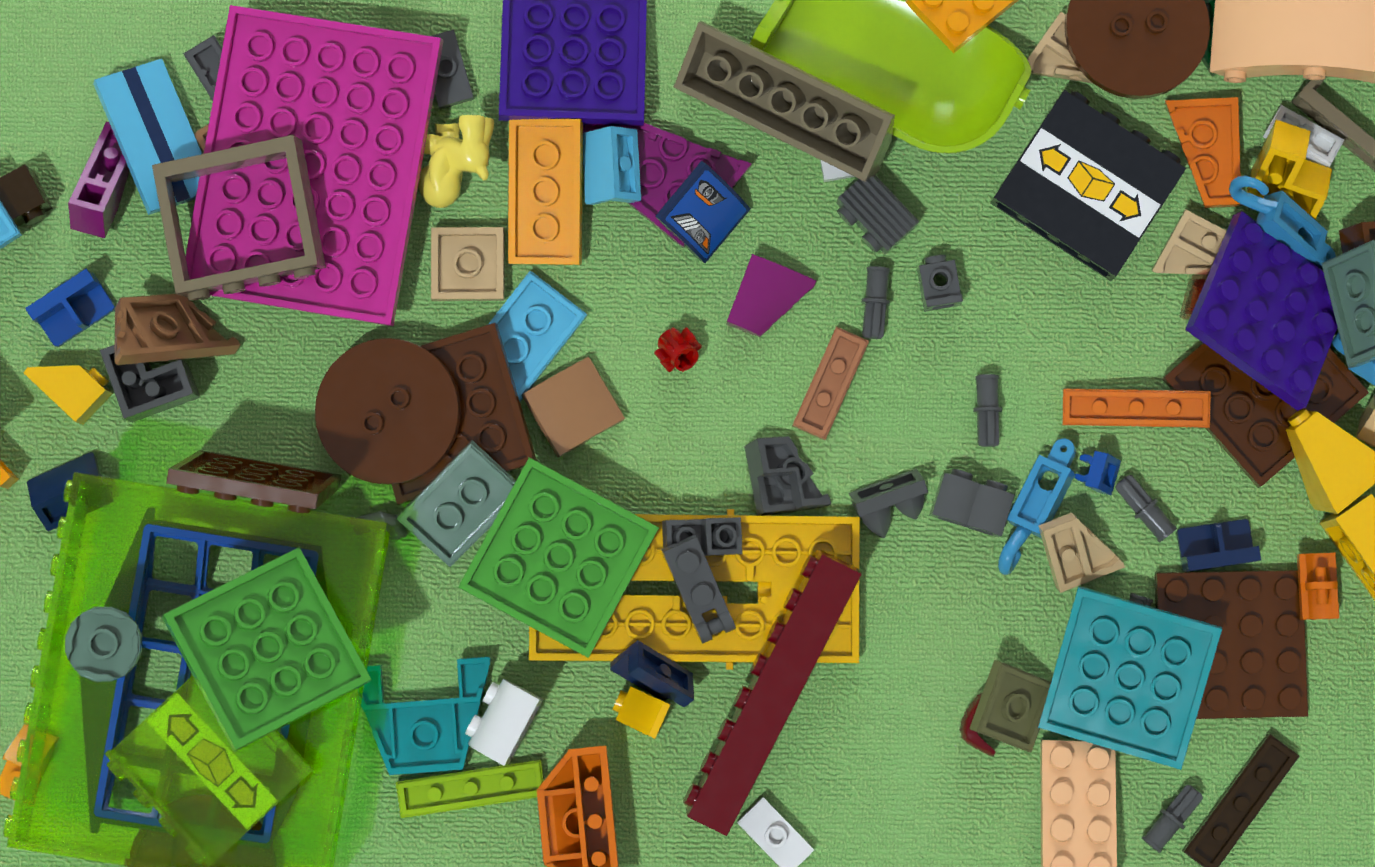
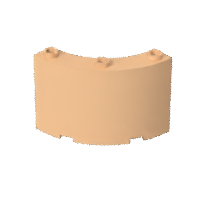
[1210,0,1375,84]

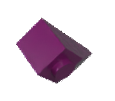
[68,121,130,238]

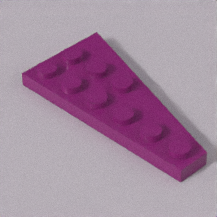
[583,123,752,248]

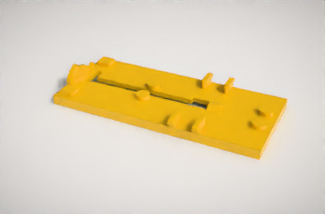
[529,509,860,670]

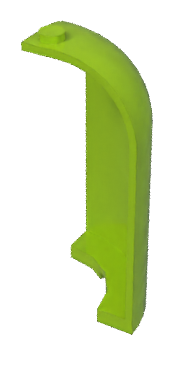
[750,0,1031,153]

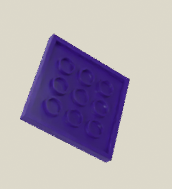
[499,0,647,126]
[1185,211,1338,411]

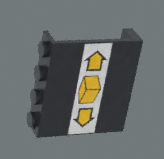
[990,90,1186,281]

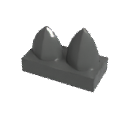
[849,469,928,538]

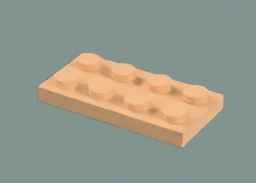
[1040,740,1117,867]

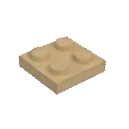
[431,227,504,301]

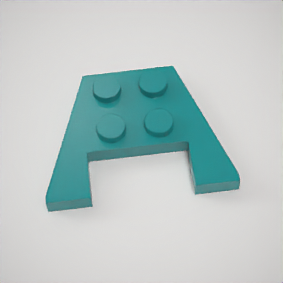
[355,657,491,775]

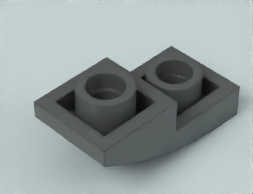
[662,517,742,556]

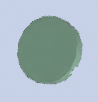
[65,607,142,682]

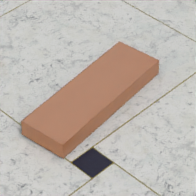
[792,327,869,441]

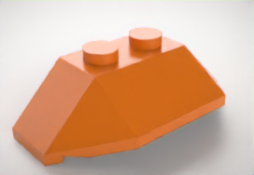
[537,745,619,867]

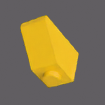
[23,365,113,425]
[612,686,671,739]

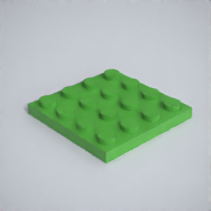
[458,457,659,658]
[162,547,371,752]

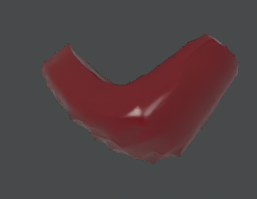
[959,693,996,757]

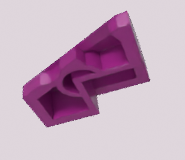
[726,254,816,337]

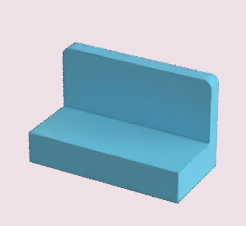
[583,126,641,205]

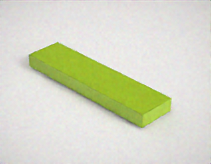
[396,759,544,818]

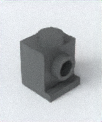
[917,255,963,312]

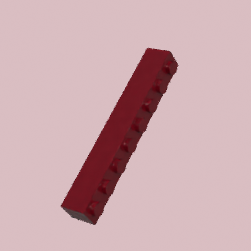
[683,549,862,836]

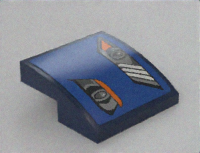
[655,161,751,263]

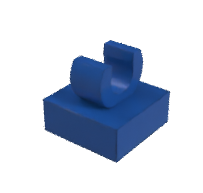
[1074,451,1121,495]

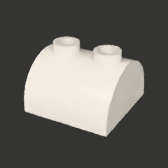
[465,679,544,766]

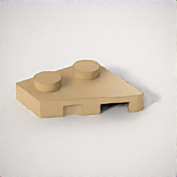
[1027,12,1092,83]
[1151,209,1226,275]
[1038,513,1125,593]

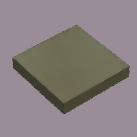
[969,660,1051,753]

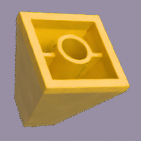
[1286,408,1375,514]

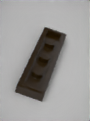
[1182,734,1300,867]

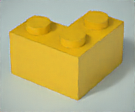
[1247,119,1332,219]

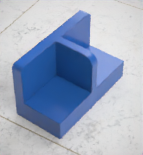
[25,268,116,347]

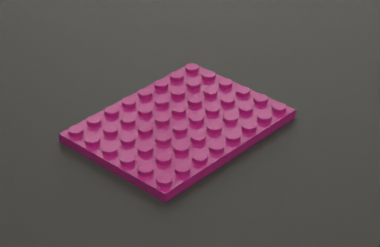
[185,5,444,327]

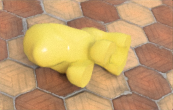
[418,115,494,208]

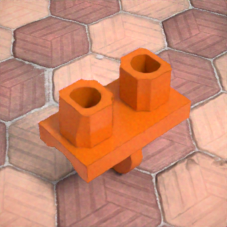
[1297,552,1339,620]

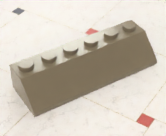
[674,21,895,182]

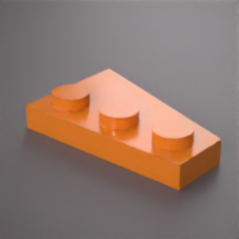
[1165,97,1241,208]

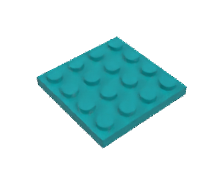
[1038,586,1222,770]

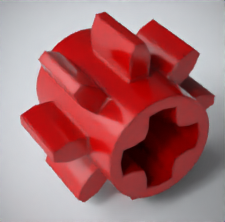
[654,327,702,372]

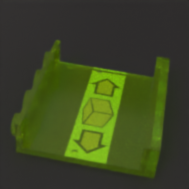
[104,675,314,866]

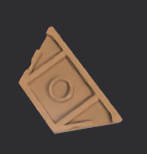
[115,294,241,365]

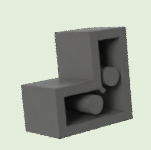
[100,345,200,423]

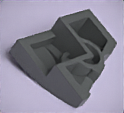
[744,436,831,516]

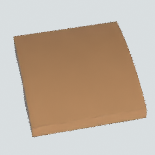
[521,356,625,458]

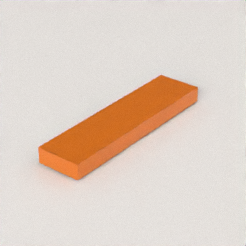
[1063,388,1211,428]

